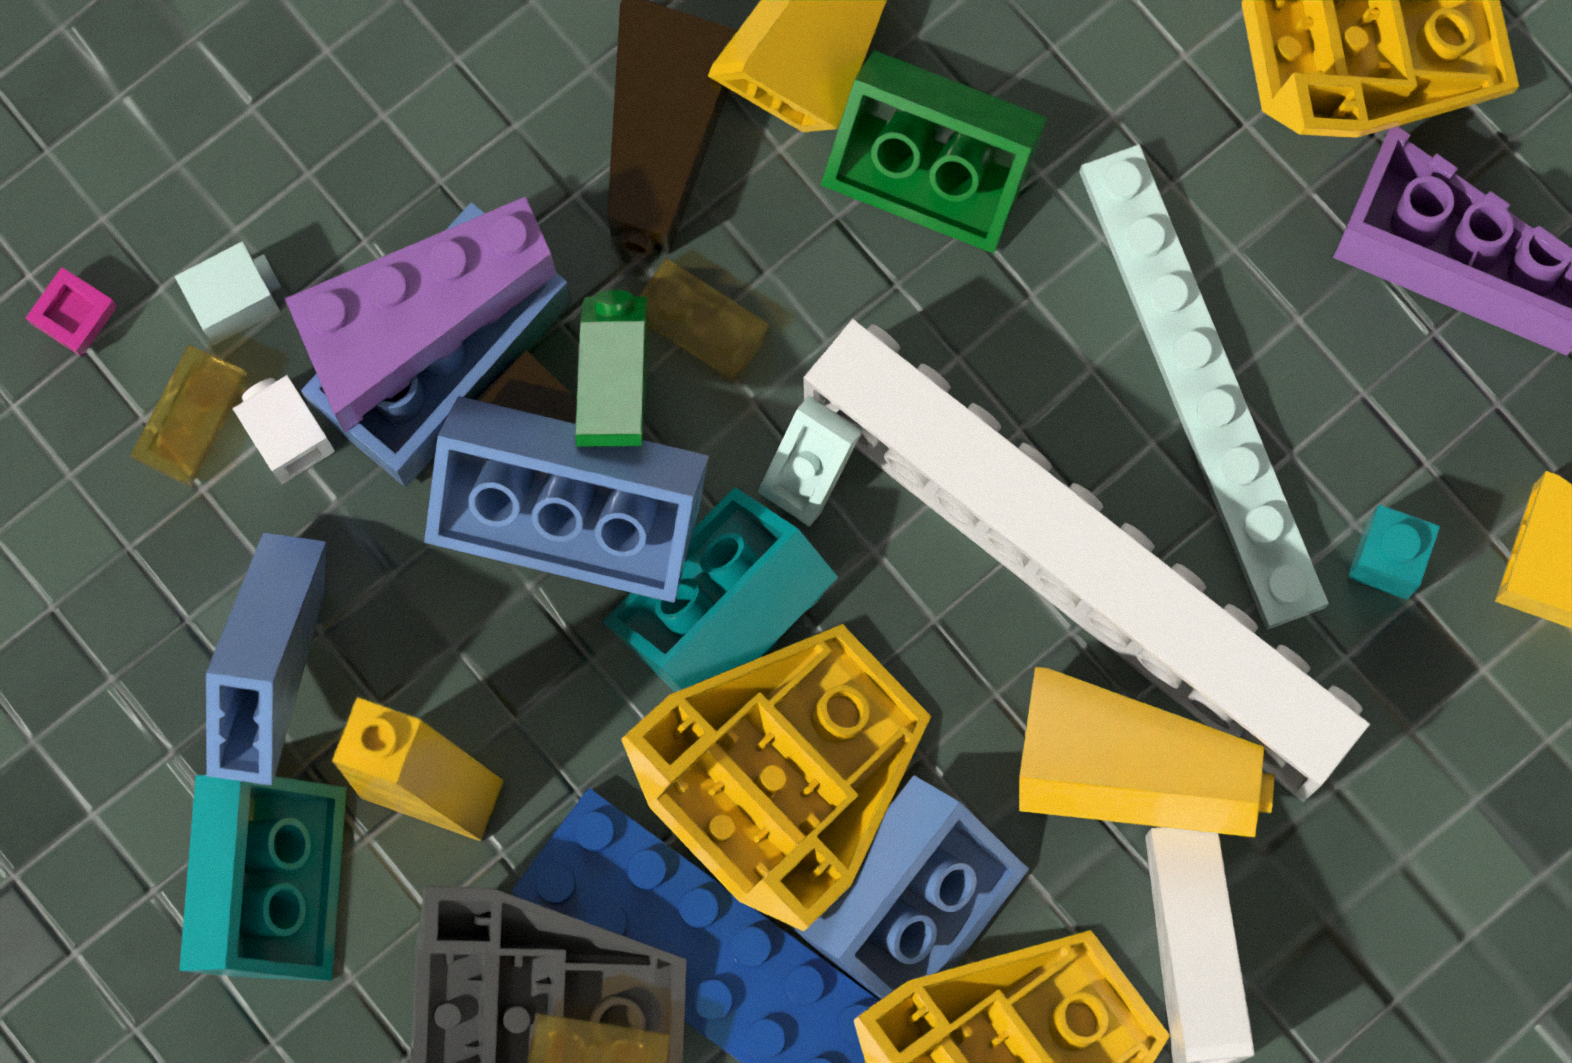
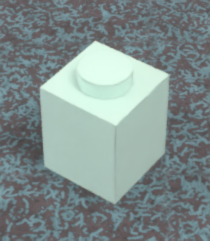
[175,241,281,346]

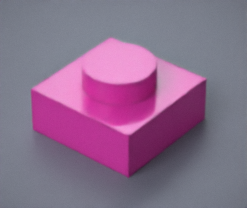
[25,267,118,357]

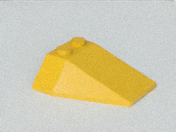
[1242,0,1519,138]
[621,624,931,931]
[854,930,1170,1063]

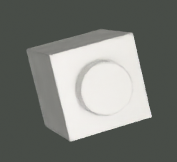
[232,375,335,485]

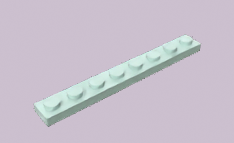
[1080,144,1329,630]

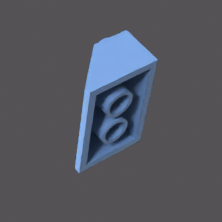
[795,776,1029,1000]

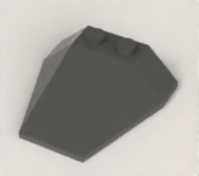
[410,886,687,1063]

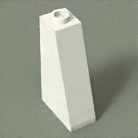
[1145,827,1254,1063]

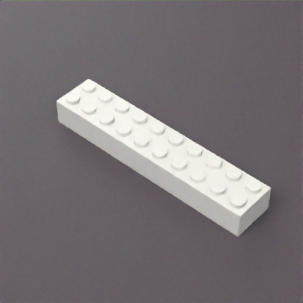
[804,319,1370,802]

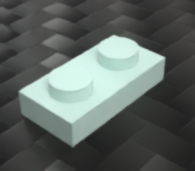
[757,396,863,527]

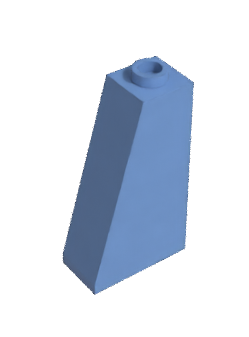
[206,533,326,786]

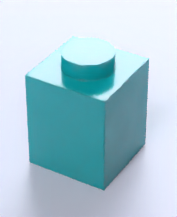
[1347,504,1440,600]

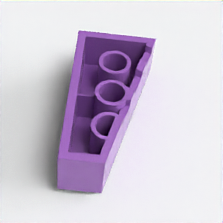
[1333,126,1572,356]
[285,196,557,432]

